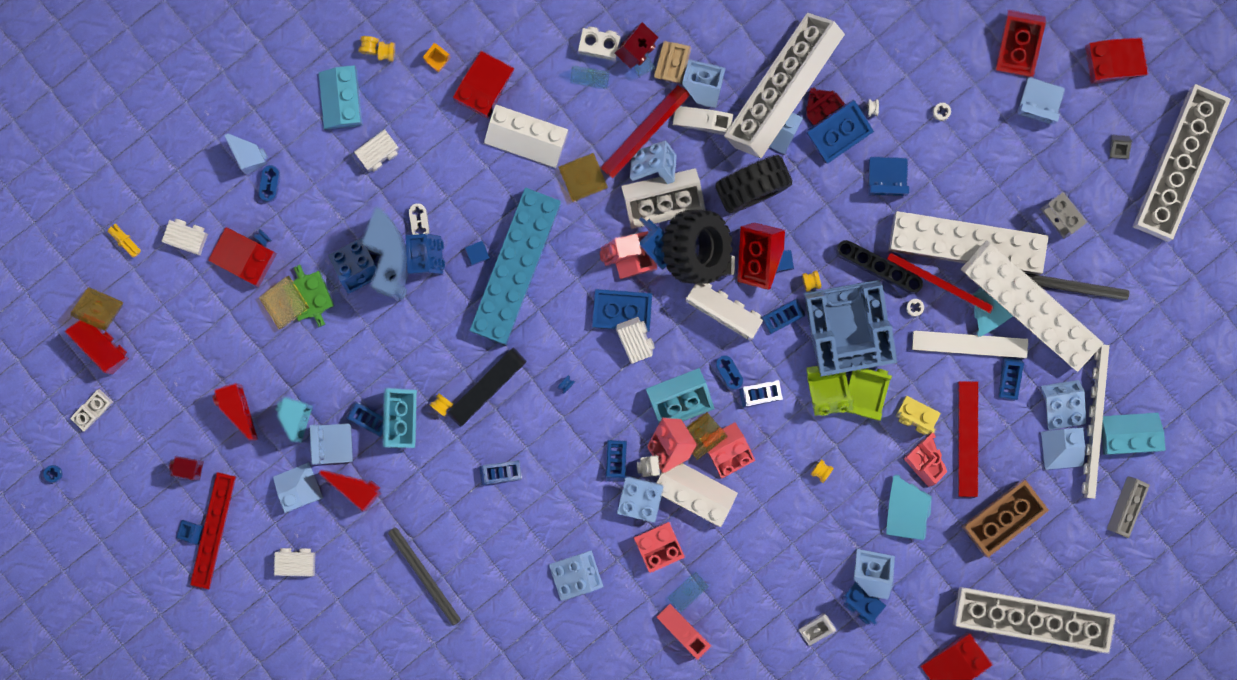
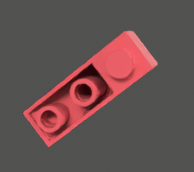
[600,234,641,266]
[657,604,711,660]

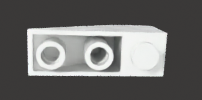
[673,106,733,135]

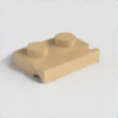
[654,41,691,84]

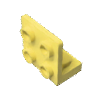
[896,396,941,435]

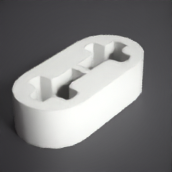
[409,203,430,235]

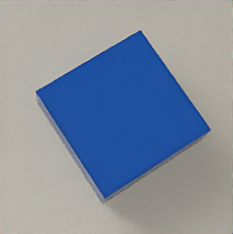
[465,240,490,266]

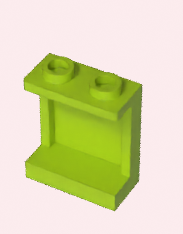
[806,366,853,416]
[847,368,892,421]

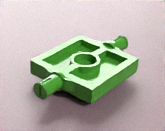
[284,265,334,328]

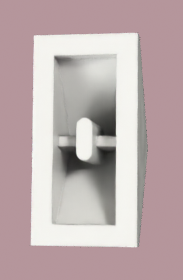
[799,613,836,646]

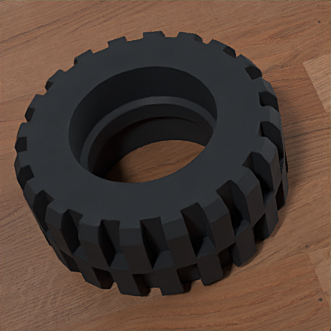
[715,155,793,213]
[662,210,733,284]

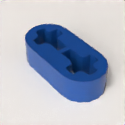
[259,165,280,202]
[716,356,743,390]

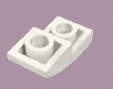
[70,389,113,432]
[637,456,660,477]

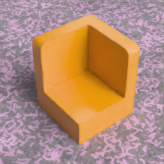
[423,42,451,72]

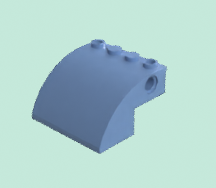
[362,207,408,302]
[804,280,897,376]

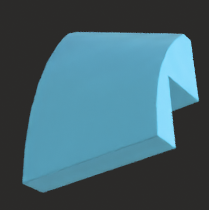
[972,288,1013,337]
[886,474,932,540]

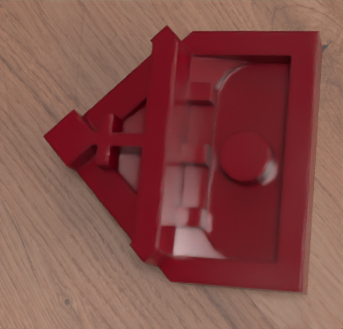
[806,87,845,126]

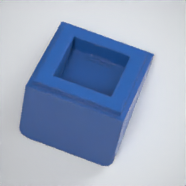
[776,250,794,272]
[176,520,204,544]

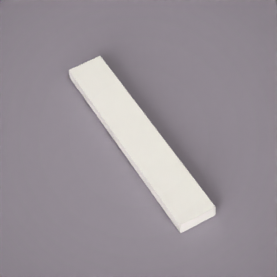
[912,331,1028,358]

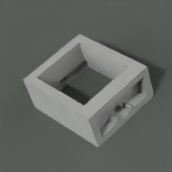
[1041,192,1087,239]

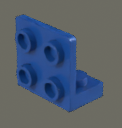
[868,157,909,196]
[639,217,667,270]
[405,233,445,274]
[328,238,378,294]
[842,581,886,625]

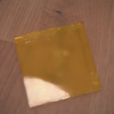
[558,153,608,202]
[259,276,309,329]
[71,287,123,331]
[687,412,728,460]

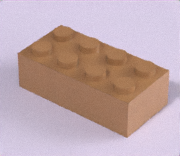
[961,480,1049,558]

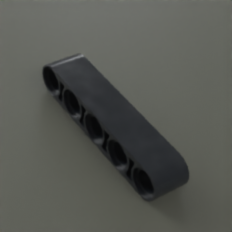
[836,240,923,294]
[447,347,527,427]

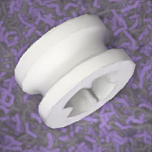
[868,99,879,116]
[933,103,951,121]
[906,299,924,316]

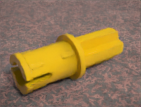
[107,224,141,258]

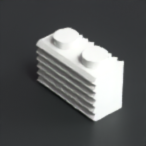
[354,129,400,172]
[162,219,208,255]
[616,317,655,364]
[274,548,315,576]

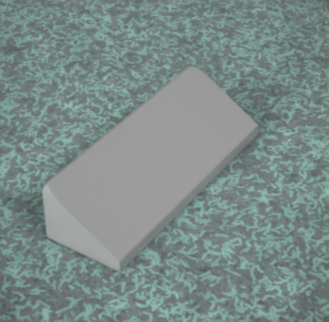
[1107,476,1150,538]

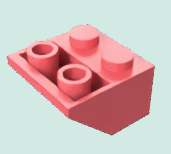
[616,231,657,279]
[647,418,697,473]
[702,422,755,478]
[634,522,685,573]

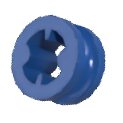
[253,229,272,247]
[557,375,575,394]
[43,465,63,482]

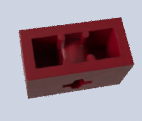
[614,22,659,69]
[169,456,204,480]

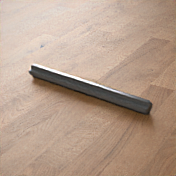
[1025,273,1129,300]
[388,527,461,626]

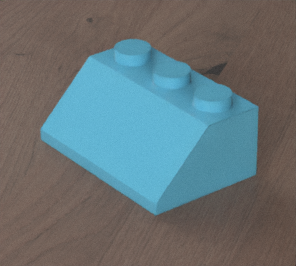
[319,65,362,129]
[646,368,715,423]
[383,388,417,448]
[276,397,313,443]
[1102,413,1166,455]

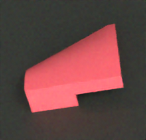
[904,433,947,487]

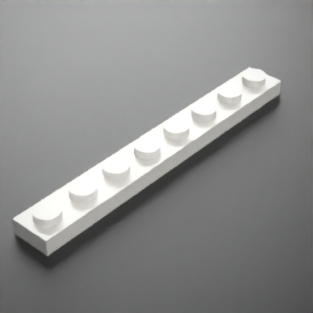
[1082,344,1109,499]

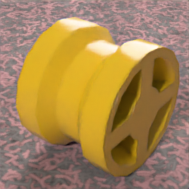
[358,36,379,55]
[378,41,395,62]
[802,270,822,292]
[429,393,454,416]
[810,459,834,483]

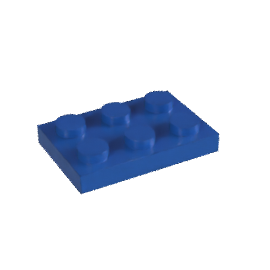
[806,99,874,164]
[592,289,653,332]

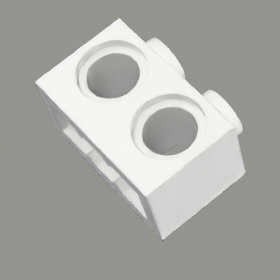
[578,27,620,61]

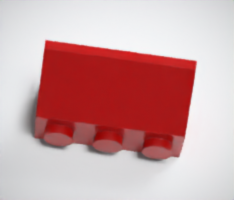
[65,317,129,375]

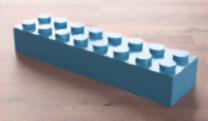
[470,187,562,346]

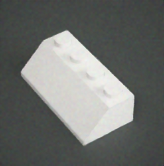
[484,105,569,168]
[621,168,705,229]
[685,283,763,341]
[656,463,738,527]

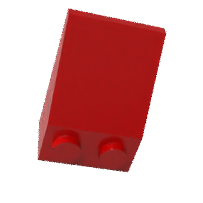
[996,10,1046,77]
[1085,38,1148,84]
[453,51,515,119]
[737,222,785,290]
[208,227,277,287]
[213,383,258,441]
[319,470,382,511]
[920,632,993,680]

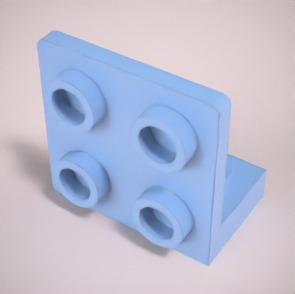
[1017,78,1065,125]
[630,140,677,184]
[1041,380,1086,430]
[310,424,353,464]
[617,477,663,523]
[549,550,603,601]

